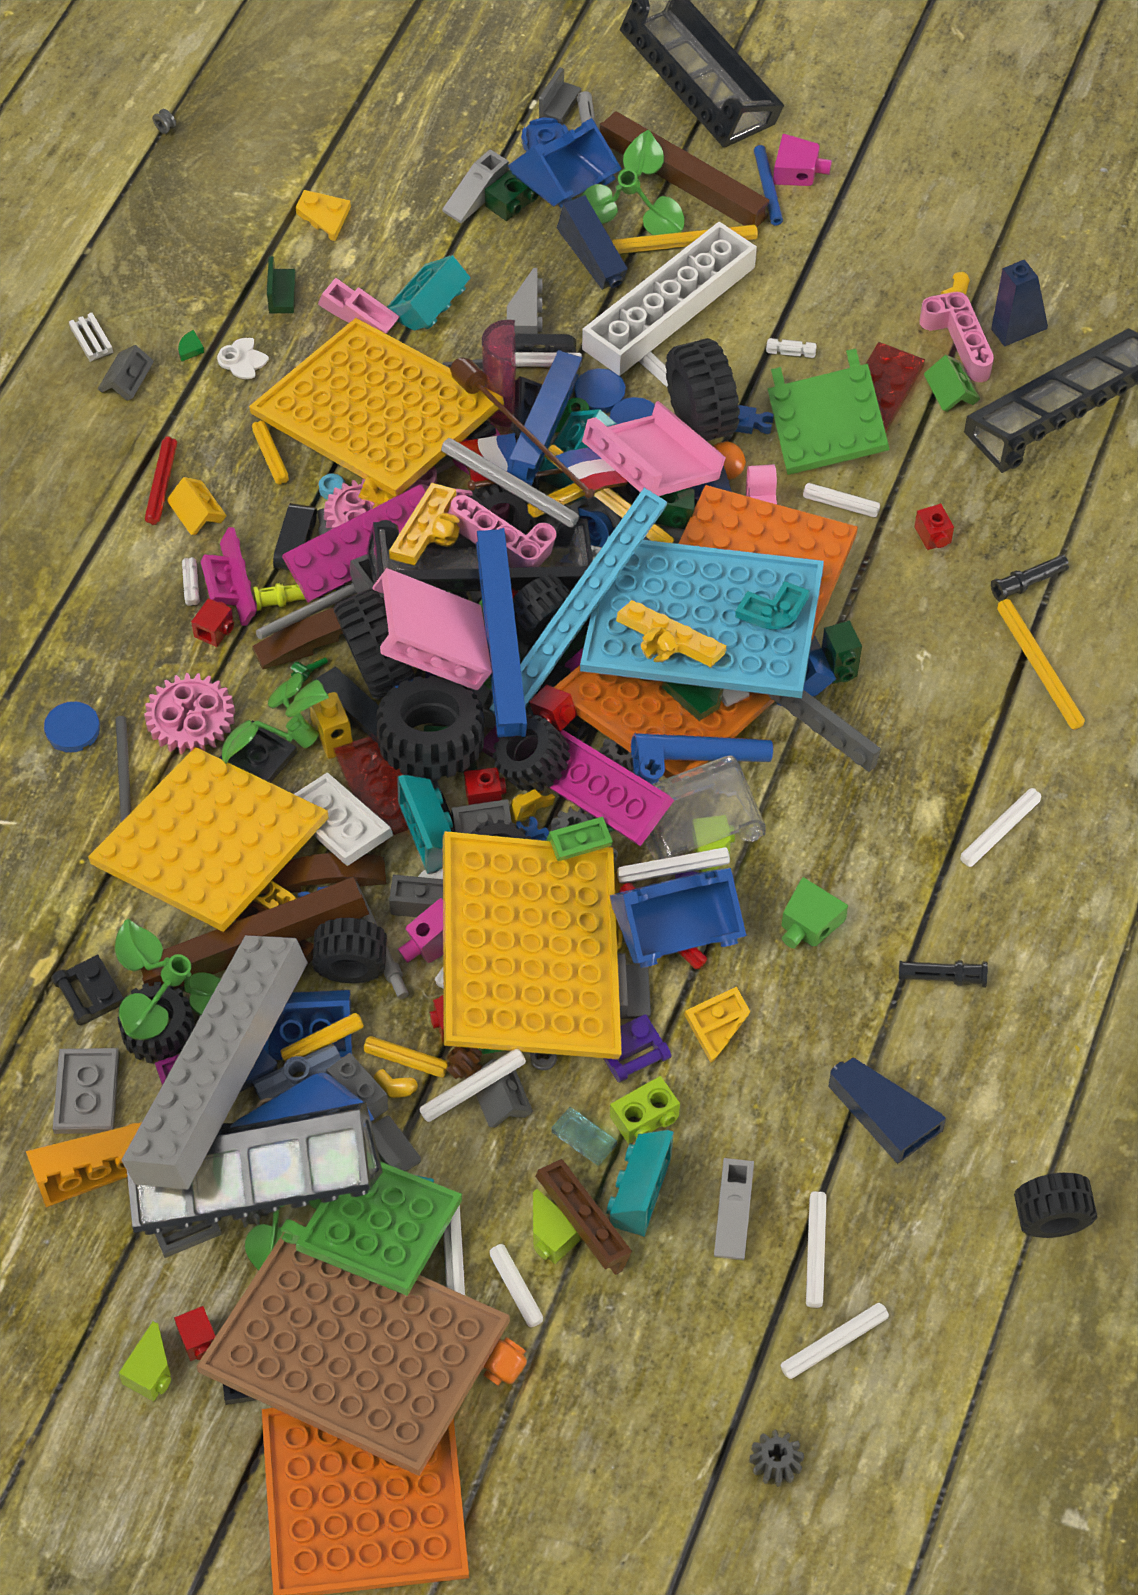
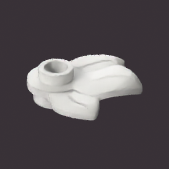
[217,338,269,379]

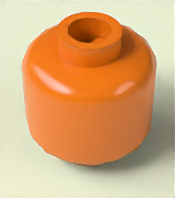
[483,1337,527,1386]

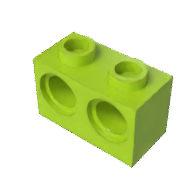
[610,1076,680,1144]

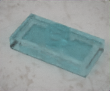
[551,1107,617,1166]

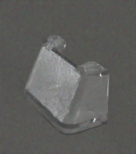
[644,756,766,860]

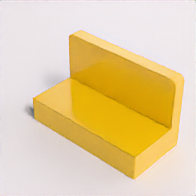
[167,477,227,535]

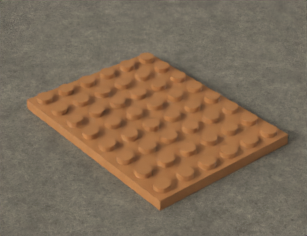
[197,1219,510,1476]

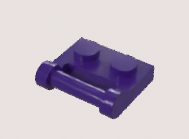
[603,1014,672,1083]

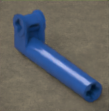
[631,733,773,786]

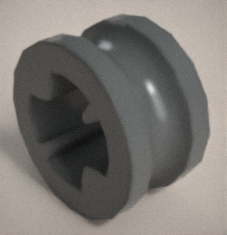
[152,108,176,134]
[530,1052,557,1070]

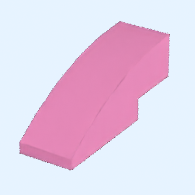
[318,278,400,334]

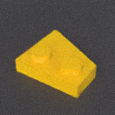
[296,190,351,241]
[684,987,750,1063]

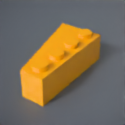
[26,1122,142,1207]

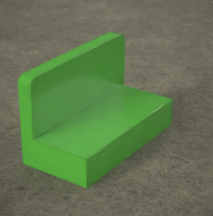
[924,354,980,412]
[546,817,613,861]

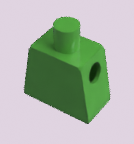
[782,877,848,949]

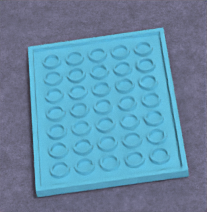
[580,536,824,698]

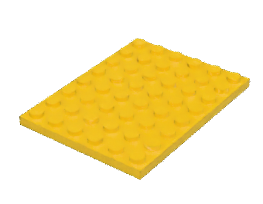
[249,318,504,497]
[443,831,621,1059]

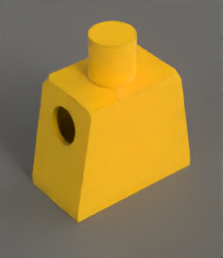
[310,692,354,760]

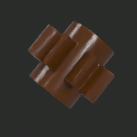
[446,1046,483,1079]

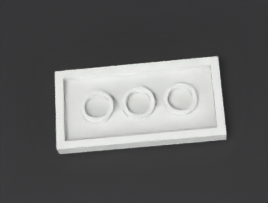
[294,772,393,866]

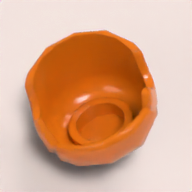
[713,441,746,480]

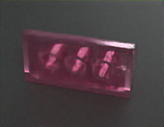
[482,320,516,427]

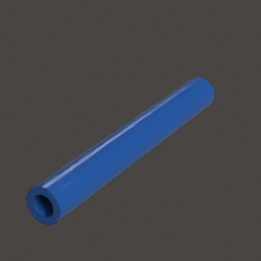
[754,145,783,226]

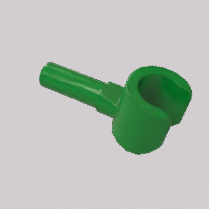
[291,657,328,682]

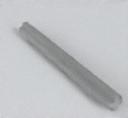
[441,438,579,528]

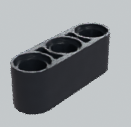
[273,503,317,571]

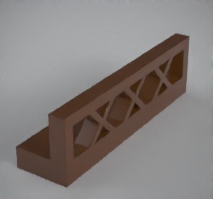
[535,1159,633,1275]

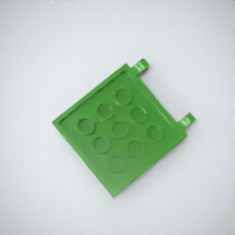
[767,348,889,475]
[281,1149,462,1296]

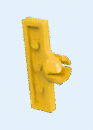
[389,483,460,566]
[616,600,727,667]

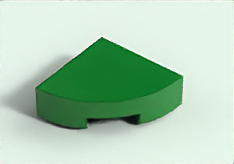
[178,330,205,362]

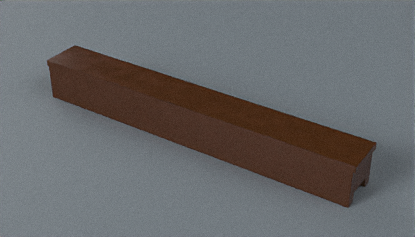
[600,111,769,227]
[141,877,369,989]

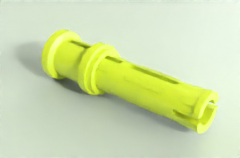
[253,583,336,611]

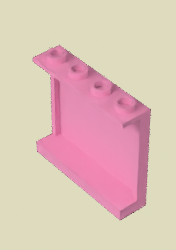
[582,401,726,496]
[373,568,492,691]

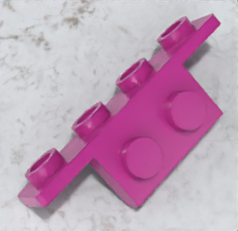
[201,527,257,626]

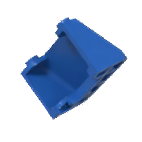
[508,118,622,209]
[609,868,747,968]
[230,1073,374,1182]

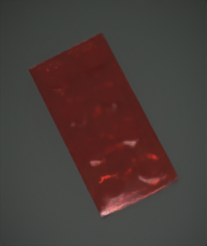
[866,342,925,433]
[333,736,409,835]

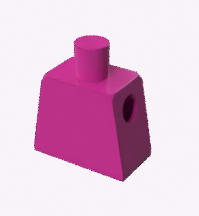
[773,134,832,186]
[397,898,443,963]

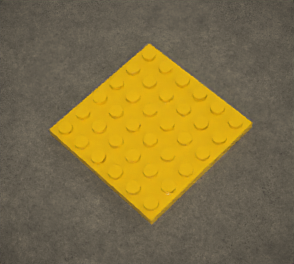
[88,747,329,932]

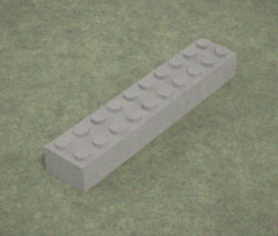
[122,935,308,1190]

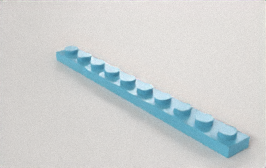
[489,487,667,714]

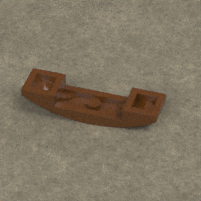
[272,853,386,893]

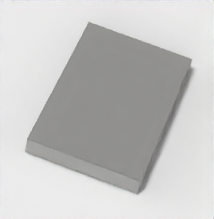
[53,1048,120,1134]

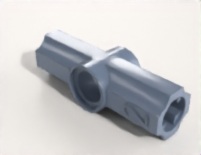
[252,1043,341,1101]

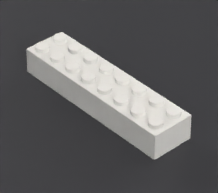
[582,221,757,376]

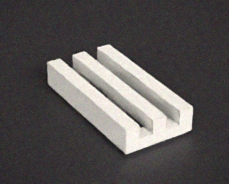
[69,313,113,362]

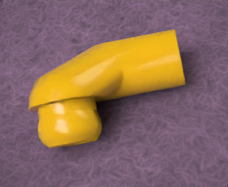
[941,272,970,295]
[373,1069,418,1098]

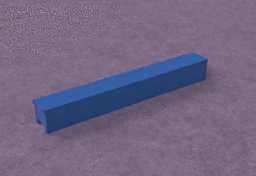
[507,350,582,486]
[476,528,527,737]

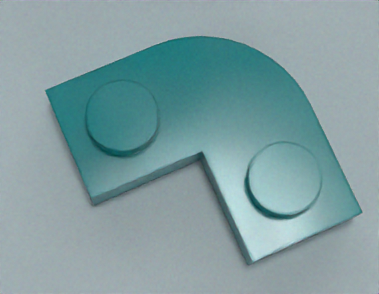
[735,581,810,629]

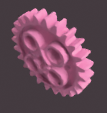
[324,479,382,530]
[144,673,235,754]

